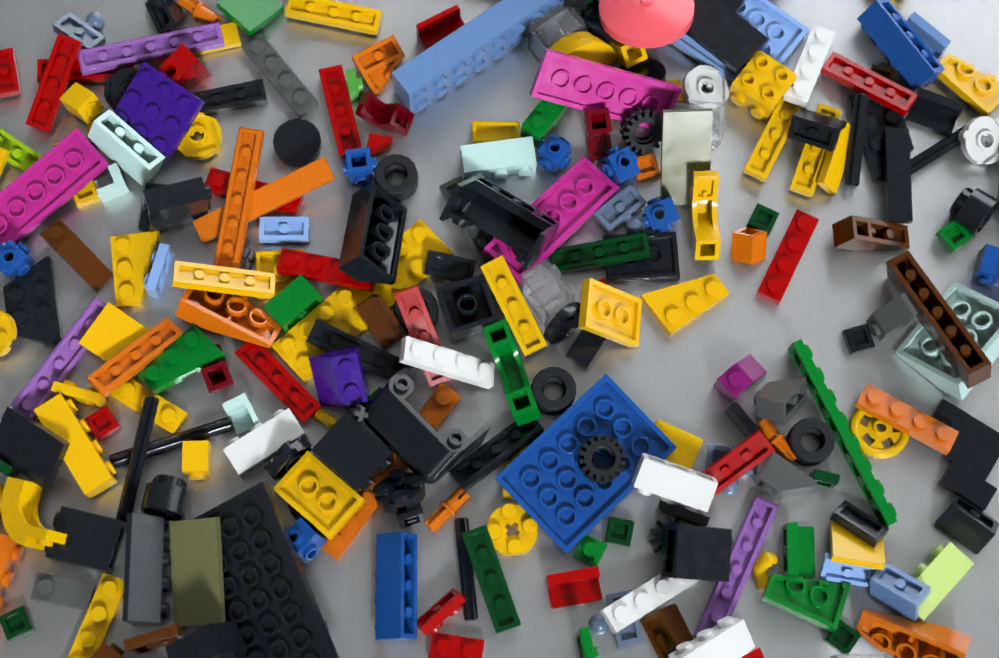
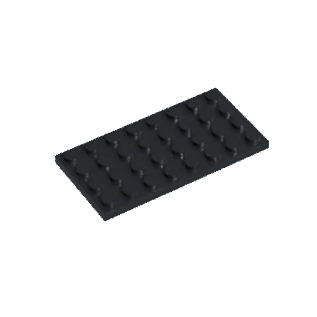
[194,481,339,658]

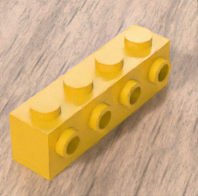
[34,393,117,499]

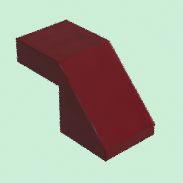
[355,92,414,136]
[584,108,612,162]
[201,343,234,394]

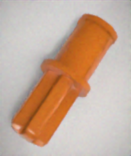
[177,0,222,24]
[757,419,796,463]
[425,486,470,532]

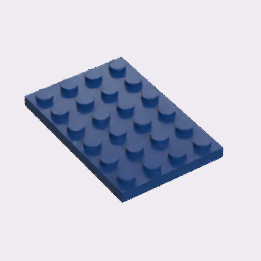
[495,374,677,554]

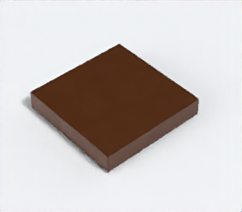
[123,624,187,655]

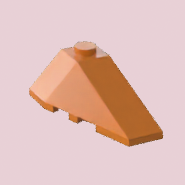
[176,289,281,348]
[856,609,972,658]

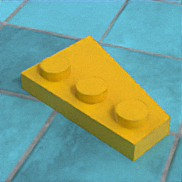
[937,53,999,116]
[110,230,161,309]
[640,274,730,336]

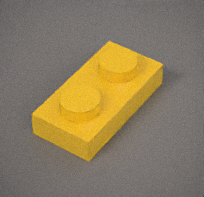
[50,380,108,409]

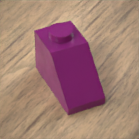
[713,354,767,404]

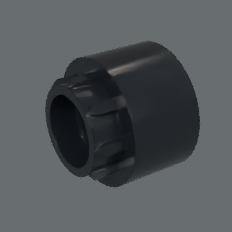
[949,187,999,236]
[140,474,190,521]

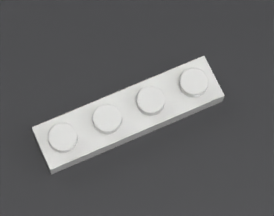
[782,23,836,108]
[399,336,495,389]
[600,573,700,634]

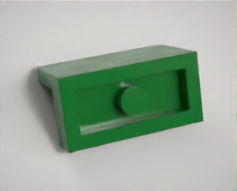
[264,275,323,333]
[782,522,815,579]

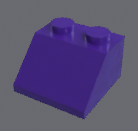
[309,346,370,407]

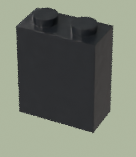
[143,177,212,232]
[311,412,394,495]
[45,506,127,575]
[661,524,733,582]

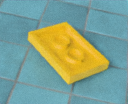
[578,278,642,348]
[273,450,366,541]

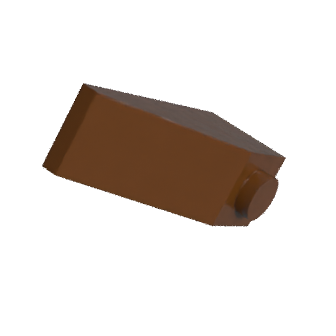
[832,215,910,251]
[40,218,113,293]

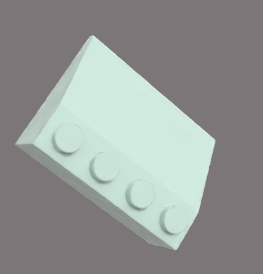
[895,281,999,401]

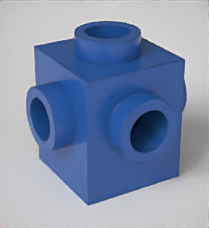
[536,133,572,176]
[600,145,641,184]
[342,147,377,185]
[641,196,681,233]
[0,240,35,277]
[287,517,327,564]

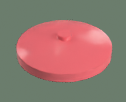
[599,0,694,48]

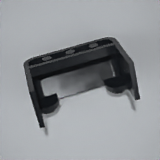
[439,176,560,271]
[364,365,491,484]

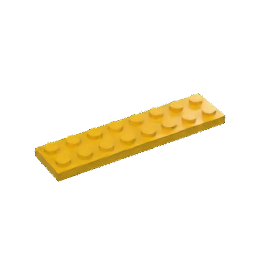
[271,219,453,384]

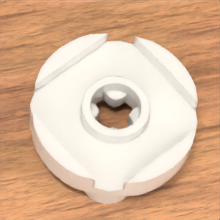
[681,65,729,112]
[958,116,999,165]

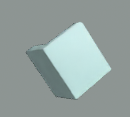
[94,162,130,203]
[222,393,260,435]

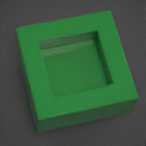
[935,220,972,253]
[573,534,608,567]

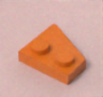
[352,35,405,97]

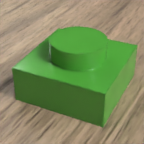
[346,69,364,102]

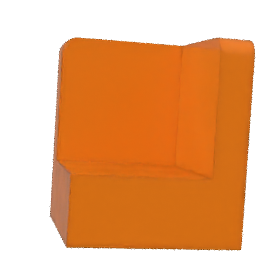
[731,227,767,265]

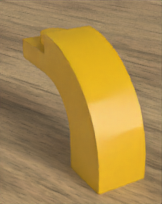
[550,31,618,66]
[689,170,721,260]
[1,477,67,551]

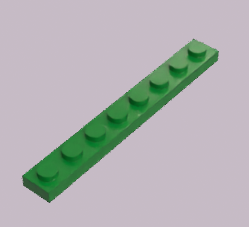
[788,339,897,527]

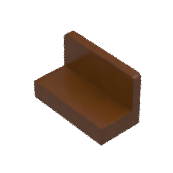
[354,294,408,349]
[640,603,693,658]

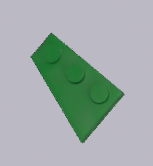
[137,324,227,395]
[761,574,851,633]

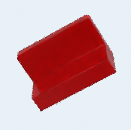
[416,5,465,50]
[546,566,602,609]

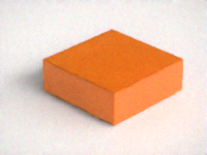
[635,152,661,183]

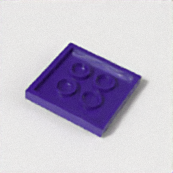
[114,62,205,164]

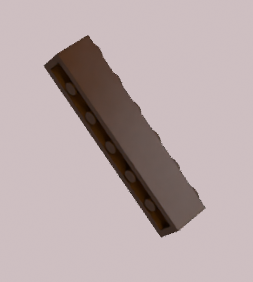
[886,250,991,389]

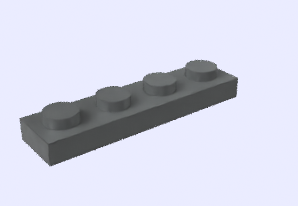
[242,33,319,118]

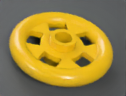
[849,408,909,459]

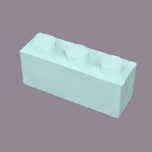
[87,109,165,186]
[460,136,537,181]

